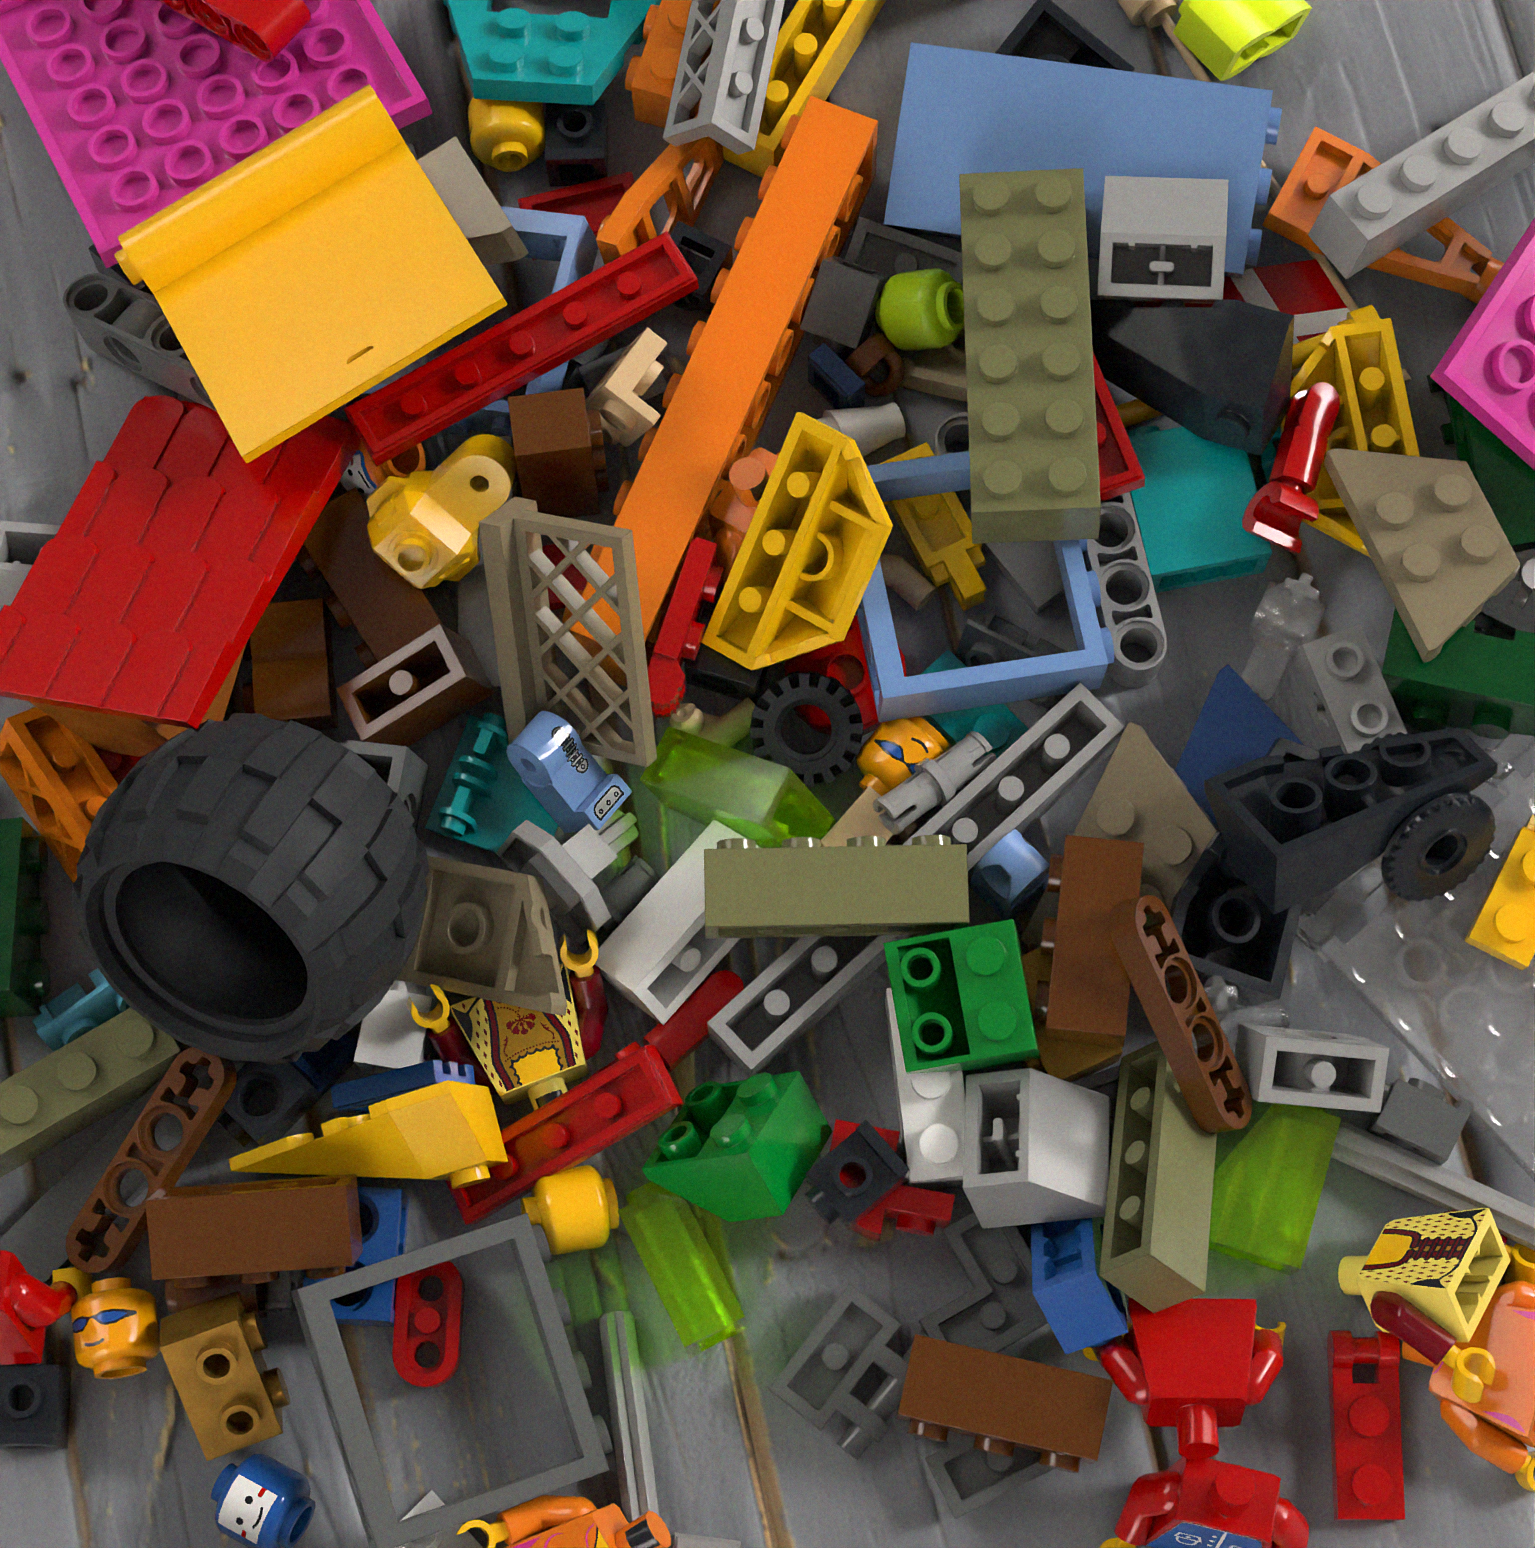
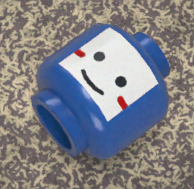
[211,1454,316,1548]

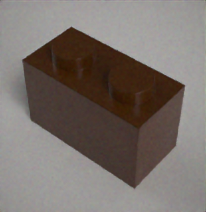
[336,624,496,747]

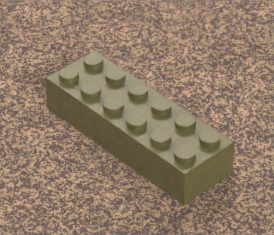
[959,168,1101,544]

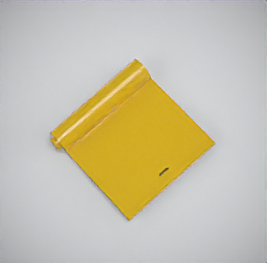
[114,84,508,463]

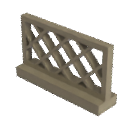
[479,497,657,767]

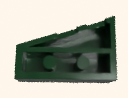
[1426,374,1535,546]
[1381,607,1535,739]
[0,817,51,1019]

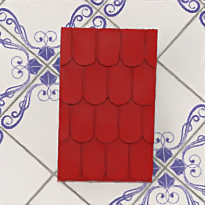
[0,395,360,757]

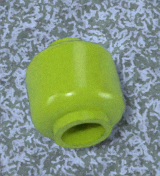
[875,268,964,351]

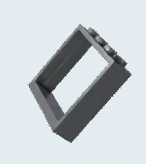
[291,1213,612,1548]

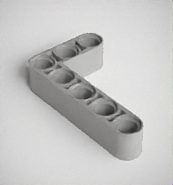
[933,411,1167,688]

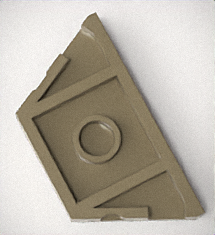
[1324,448,1520,663]
[1020,721,1218,944]
[396,855,567,1016]

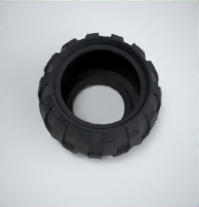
[72,713,429,1065]

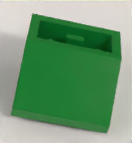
[883,919,1041,1074]
[642,1071,833,1222]

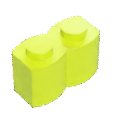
[1173,0,1312,81]

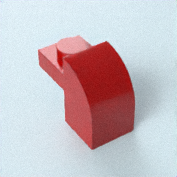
[829,1119,955,1242]

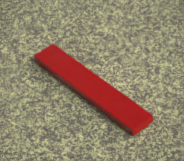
[344,231,699,467]

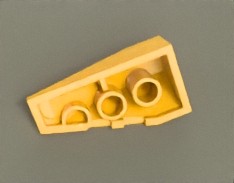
[228,1080,508,1189]

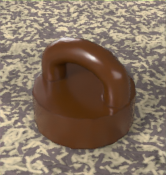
[844,331,905,397]

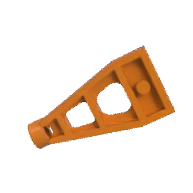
[596,98,724,321]
[1262,126,1504,304]

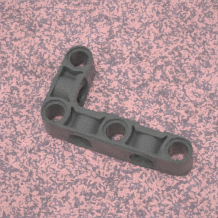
[63,273,217,411]

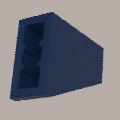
[1174,664,1305,828]

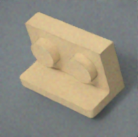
[585,327,667,447]

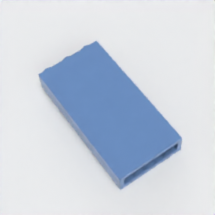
[884,42,1282,278]

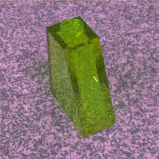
[640,726,837,848]
[1208,1103,1341,1276]
[618,1182,748,1359]

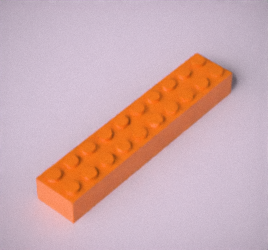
[562,96,878,687]

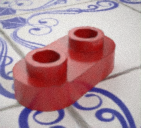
[392,1260,465,1389]

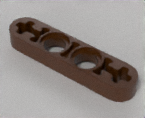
[1109,894,1252,1134]
[66,1047,237,1273]

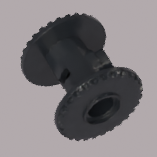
[1353,732,1496,902]

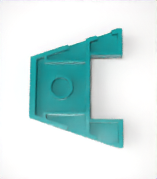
[443,0,661,105]

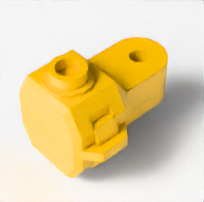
[366,434,518,589]

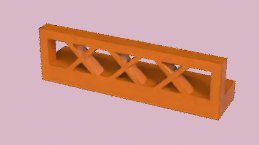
[0,707,118,883]

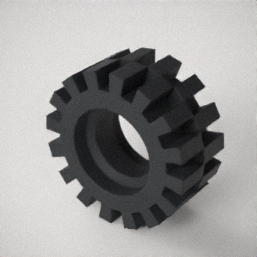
[750,671,863,787]

